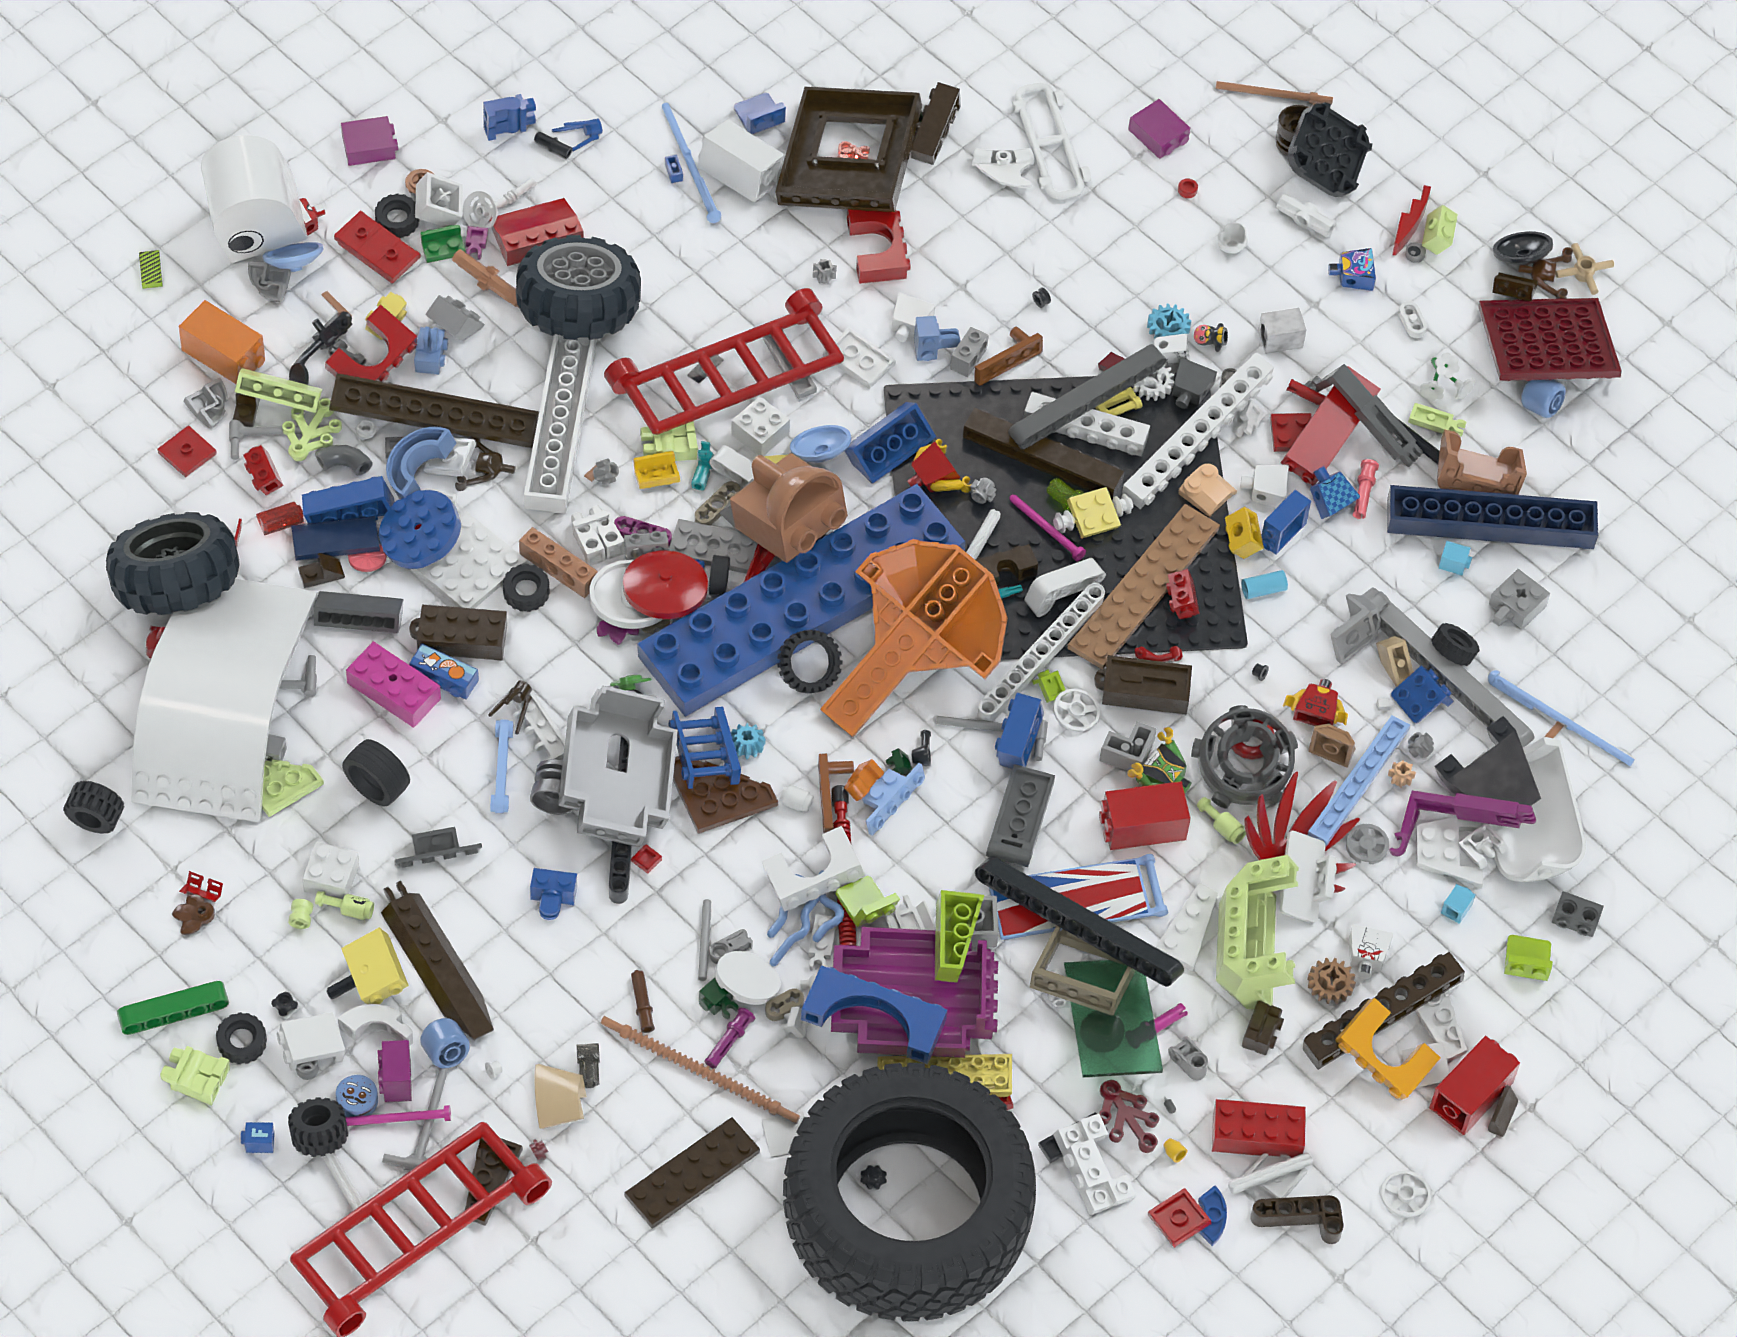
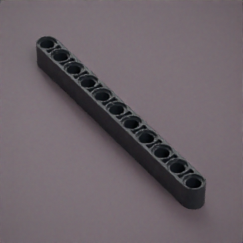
[609,689,643,904]
[975,856,1184,987]

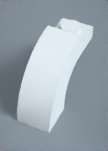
[338,1004,414,1046]

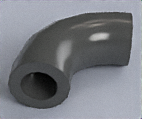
[315,445,373,475]

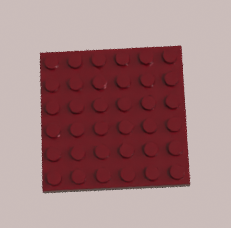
[1478,298,1622,381]

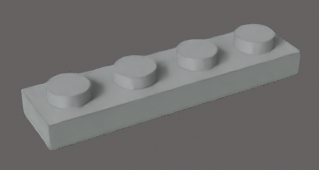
[763,330,817,399]

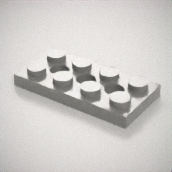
[669,519,758,574]

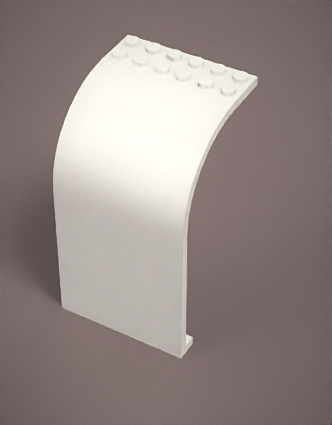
[131,579,317,823]

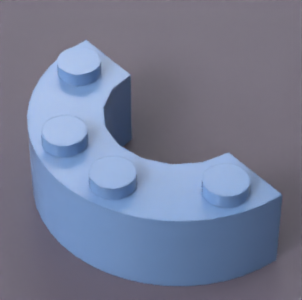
[386,427,457,499]

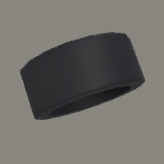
[708,555,730,596]

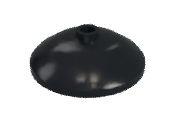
[1493,231,1553,266]

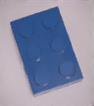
[995,693,1044,769]

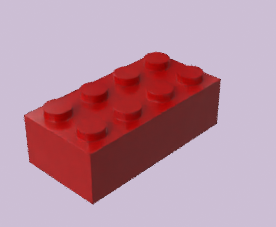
[1212,1099,1306,1158]

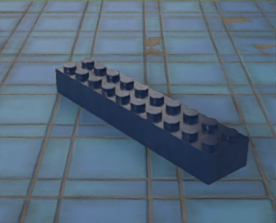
[1387,485,1598,549]

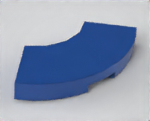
[1198,1185,1227,1246]

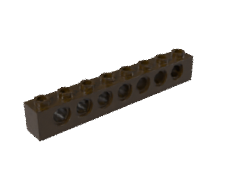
[1303,952,1465,1070]

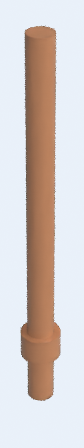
[1216,81,1333,105]

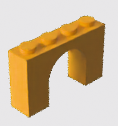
[1335,998,1441,1100]

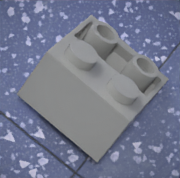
[425,295,485,341]

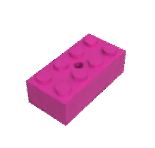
[346,641,441,728]

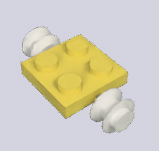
[1053,487,1133,538]

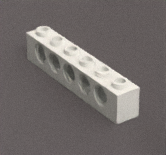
[1024,392,1150,456]

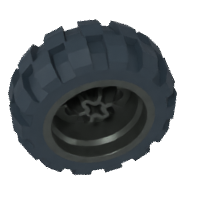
[106,512,240,615]

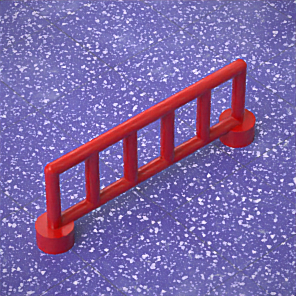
[604,288,844,435]
[290,1122,552,1337]

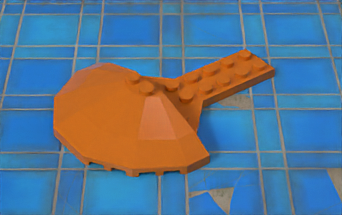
[820,539,1008,737]

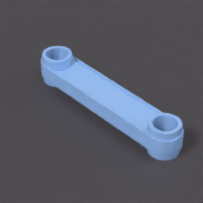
[490,719,514,813]

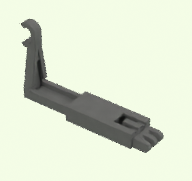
[1305,364,1423,467]

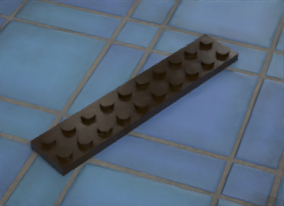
[329,373,540,449]

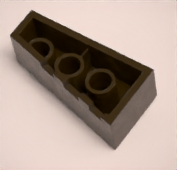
[911,82,961,165]

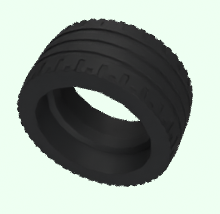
[342,739,411,807]

